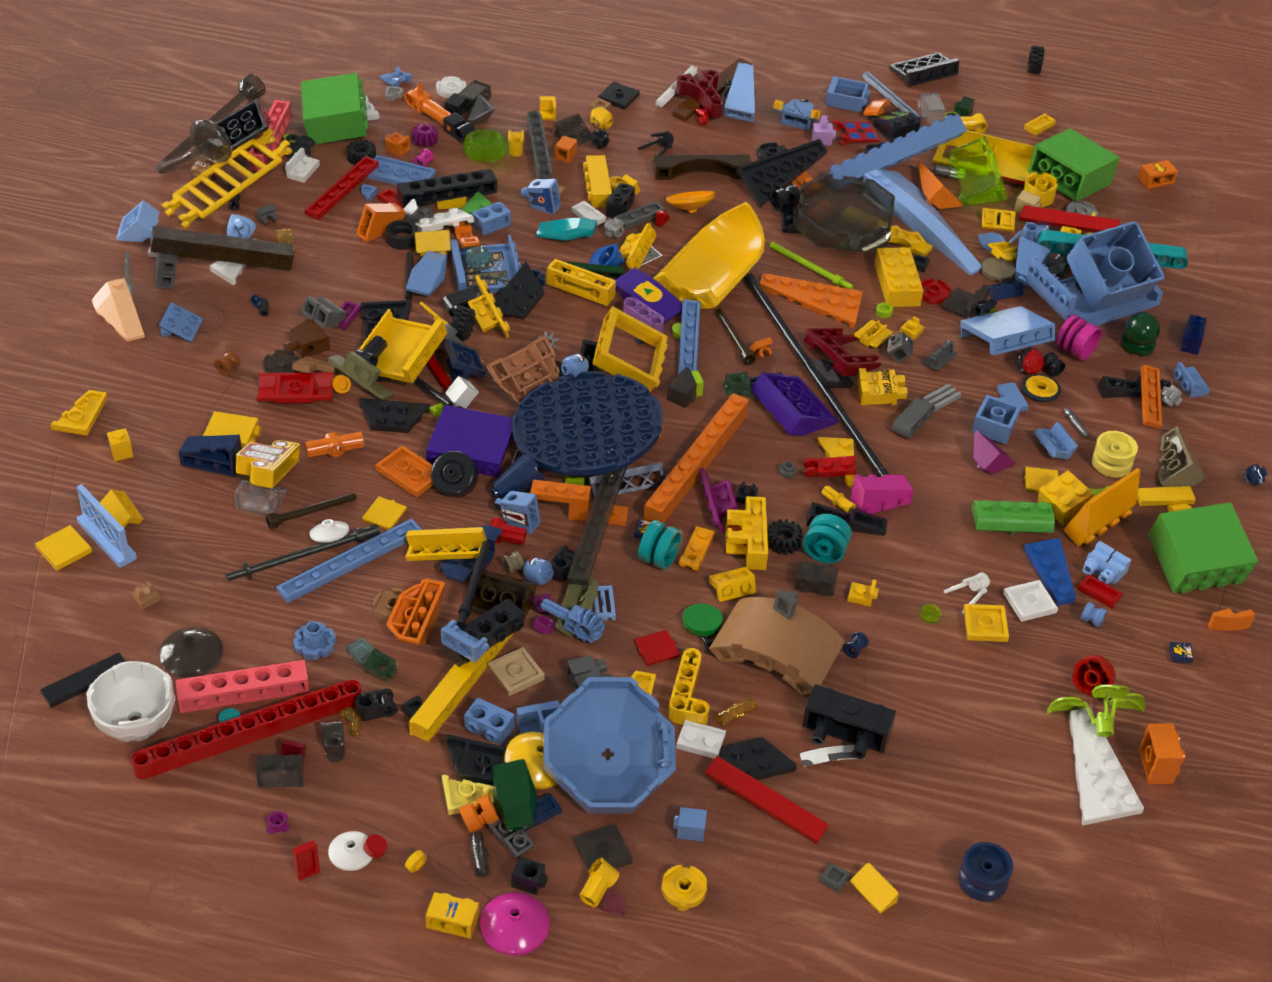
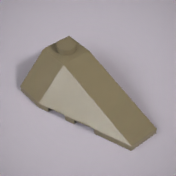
[1157,426,1205,487]

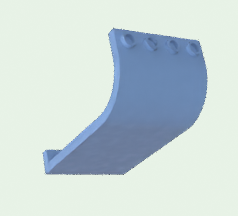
[1027,256,1163,326]

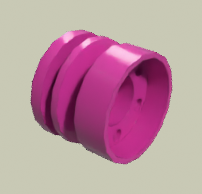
[1056,314,1102,361]

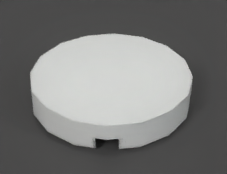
[436,76,467,98]

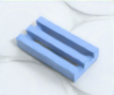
[593,585,616,621]

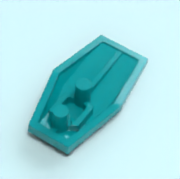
[536,218,597,241]

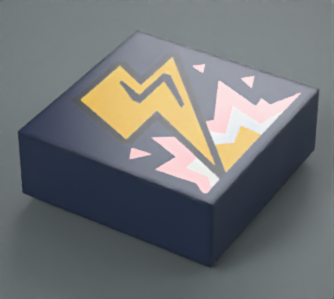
[634,519,652,539]
[1169,642,1194,663]

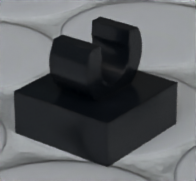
[736,482,759,504]

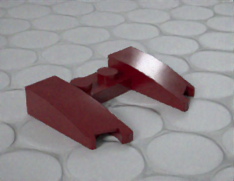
[803,328,881,377]

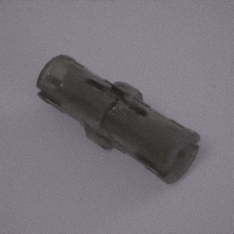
[469,831,490,877]

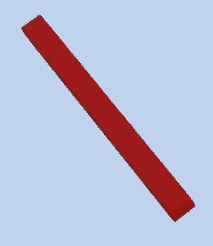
[131,679,362,779]

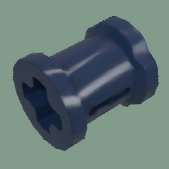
[843,632,869,658]

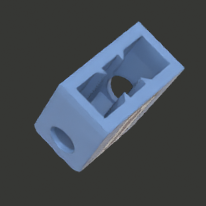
[494,491,541,534]

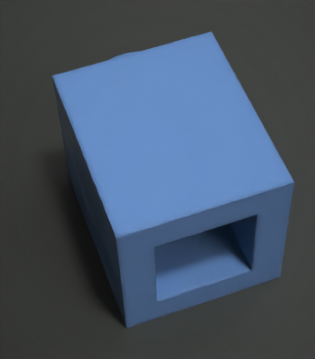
[673,807,707,842]

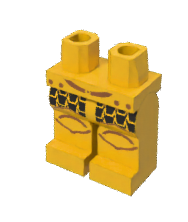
[857,368,907,405]

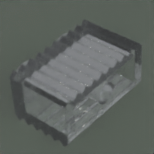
[918,92,946,122]

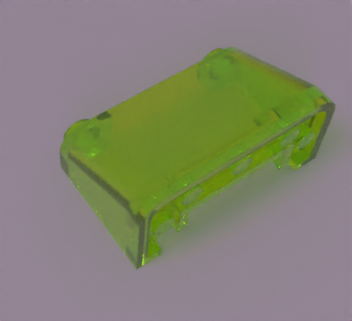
[949,136,1008,206]

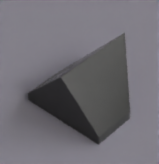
[466,94,495,126]

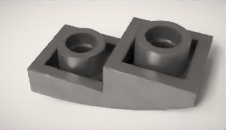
[488,818,535,858]

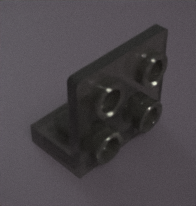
[941,285,990,319]

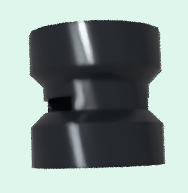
[1043,352,1066,376]

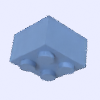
[972,395,1022,444]

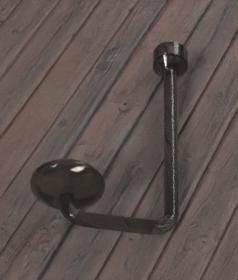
[156,74,266,174]

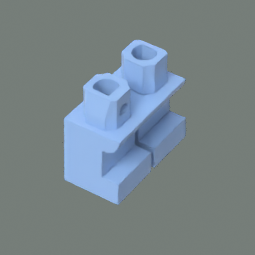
[1082,541,1132,585]

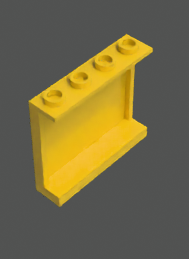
[359,309,447,383]

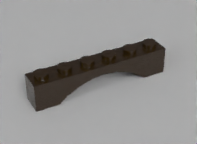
[653,154,751,180]

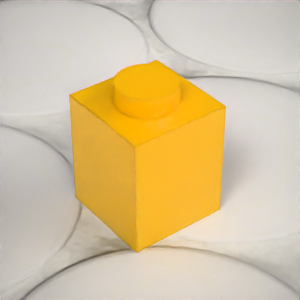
[107,428,133,462]

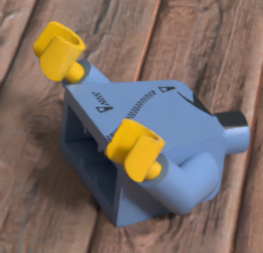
[773,99,821,131]

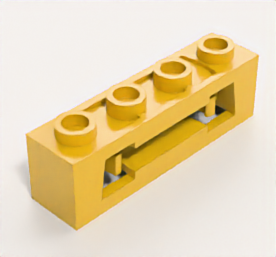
[546,259,616,306]

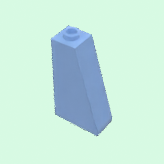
[724,63,755,122]

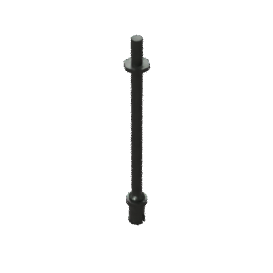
[226,523,380,581]

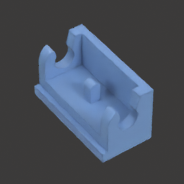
[441,620,489,662]

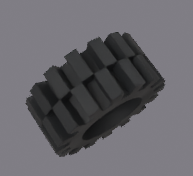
[1027,45,1045,74]
[347,139,376,166]
[451,306,476,340]
[767,519,803,555]

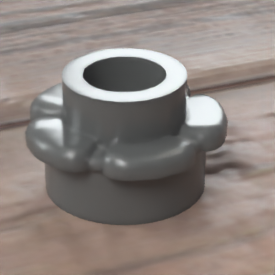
[779,461,797,479]

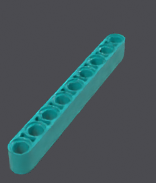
[1038,230,1188,269]

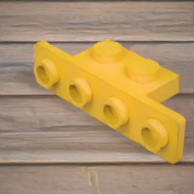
[619,223,656,270]
[468,275,510,339]

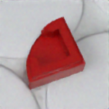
[656,210,670,227]

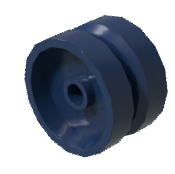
[958,842,1014,902]

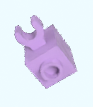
[812,116,836,145]

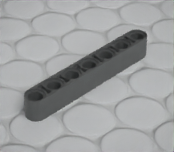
[527,111,552,179]

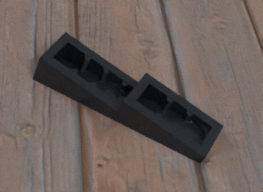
[1098,376,1171,398]
[806,502,887,536]

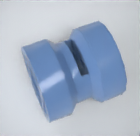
[1080,602,1108,628]

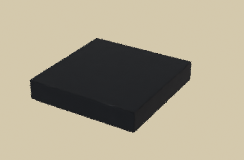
[807,359,854,388]

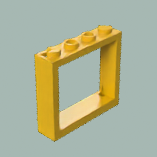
[592,307,668,392]

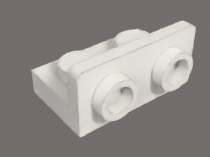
[285,148,320,183]

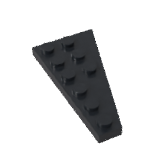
[737,139,827,208]
[360,300,412,381]

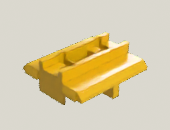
[987,241,1018,262]
[853,320,893,348]

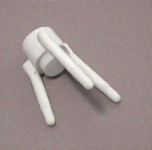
[944,572,990,614]

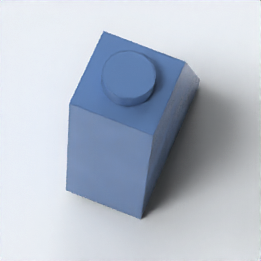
[1015,237,1051,288]

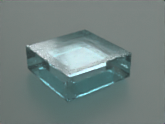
[346,637,376,664]

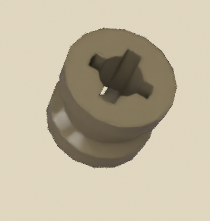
[501,551,524,575]

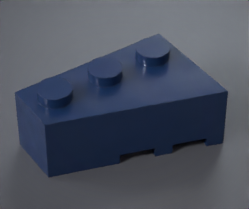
[179,434,242,477]

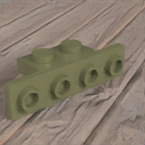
[328,351,393,400]
[555,567,599,638]

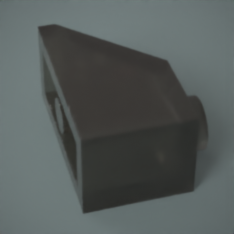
[667,366,697,408]

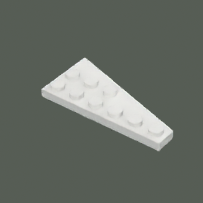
[1069,707,1144,826]

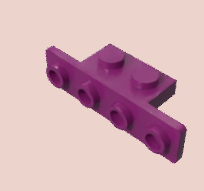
[699,467,739,533]

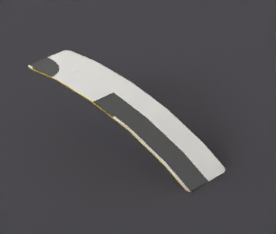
[800,745,865,767]

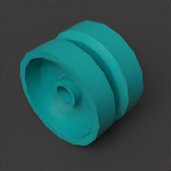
[803,514,852,564]
[638,520,682,570]

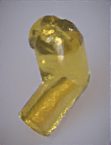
[339,707,361,736]

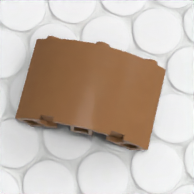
[709,597,845,696]

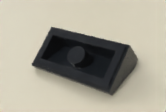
[782,205,802,234]

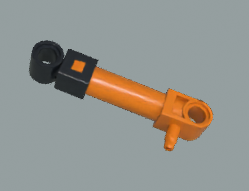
[404,82,476,143]

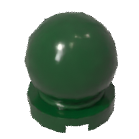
[1121,312,1160,357]

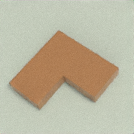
[292,356,339,374]

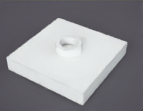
[1003,580,1058,622]

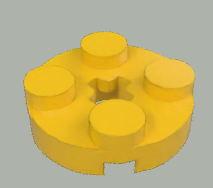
[661,865,707,911]

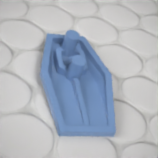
[406,251,447,296]

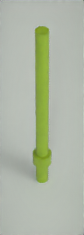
[769,242,854,289]

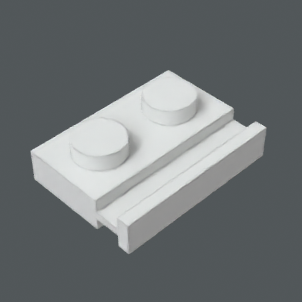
[676,720,726,759]

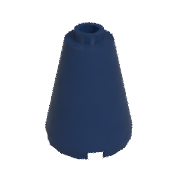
[490,453,545,499]

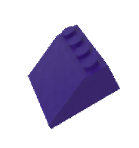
[751,372,838,436]

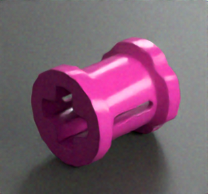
[413,149,434,167]

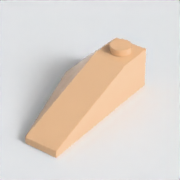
[92,278,145,342]

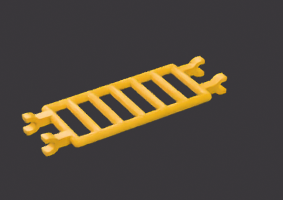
[161,128,292,229]

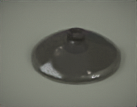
[159,627,223,678]

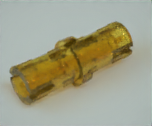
[715,696,758,726]

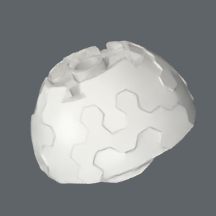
[86,661,175,742]

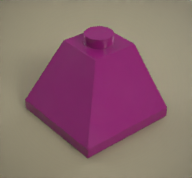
[973,430,1015,474]

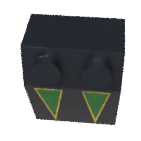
[868,110,921,143]

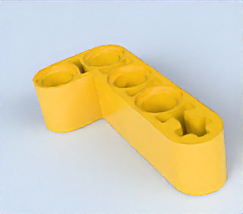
[668,648,709,725]

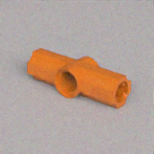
[305,432,364,458]

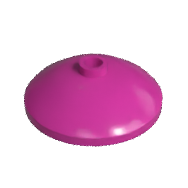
[480,893,550,956]

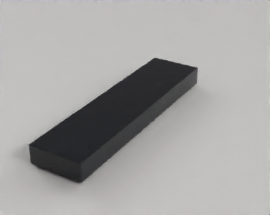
[40,653,126,708]

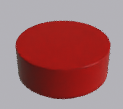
[363,834,388,858]

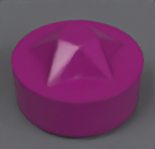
[533,616,555,634]

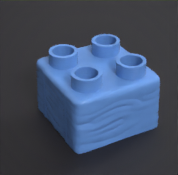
[1067,222,1164,311]

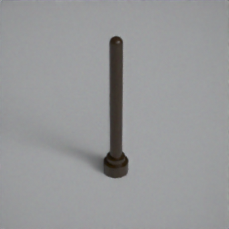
[716,308,756,365]
[265,493,357,530]

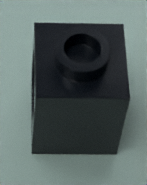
[445,93,468,116]
[511,856,548,896]

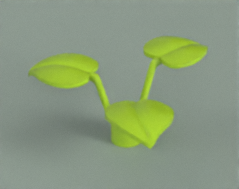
[1047,685,1145,737]

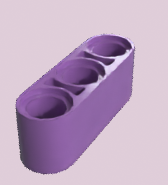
[623,297,664,333]

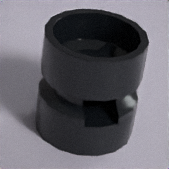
[771,185,801,211]

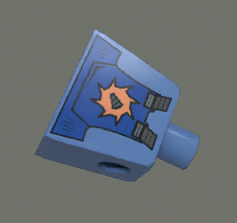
[521,179,561,215]

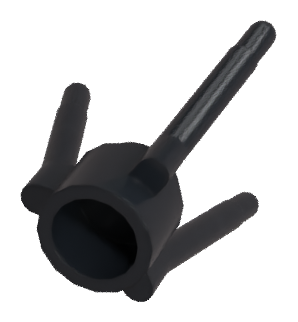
[638,131,674,162]

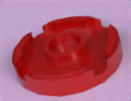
[921,278,951,304]

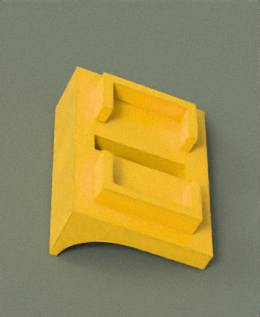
[981,208,1015,232]

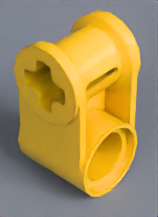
[508,130,524,157]

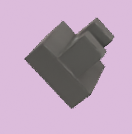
[255,203,277,226]
[773,590,799,619]

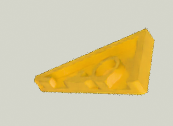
[817,437,855,490]

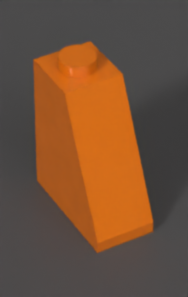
[356,203,406,242]

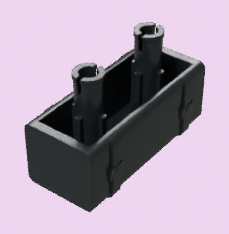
[802,684,896,759]

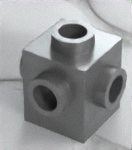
[887,331,914,363]

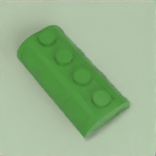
[971,500,1055,535]

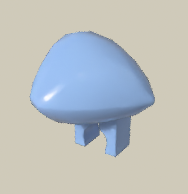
[227,214,256,239]

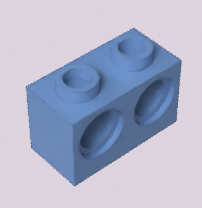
[472,202,511,236]
[464,697,515,745]

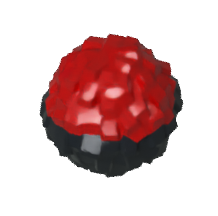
[1015,347,1044,375]

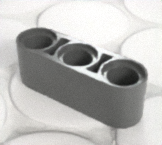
[891,397,935,439]

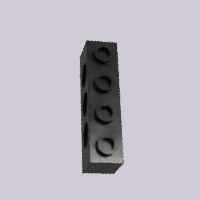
[443,598,524,667]

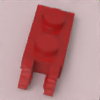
[803,455,857,478]

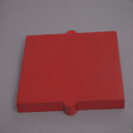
[634,630,680,666]

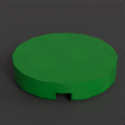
[682,603,723,636]

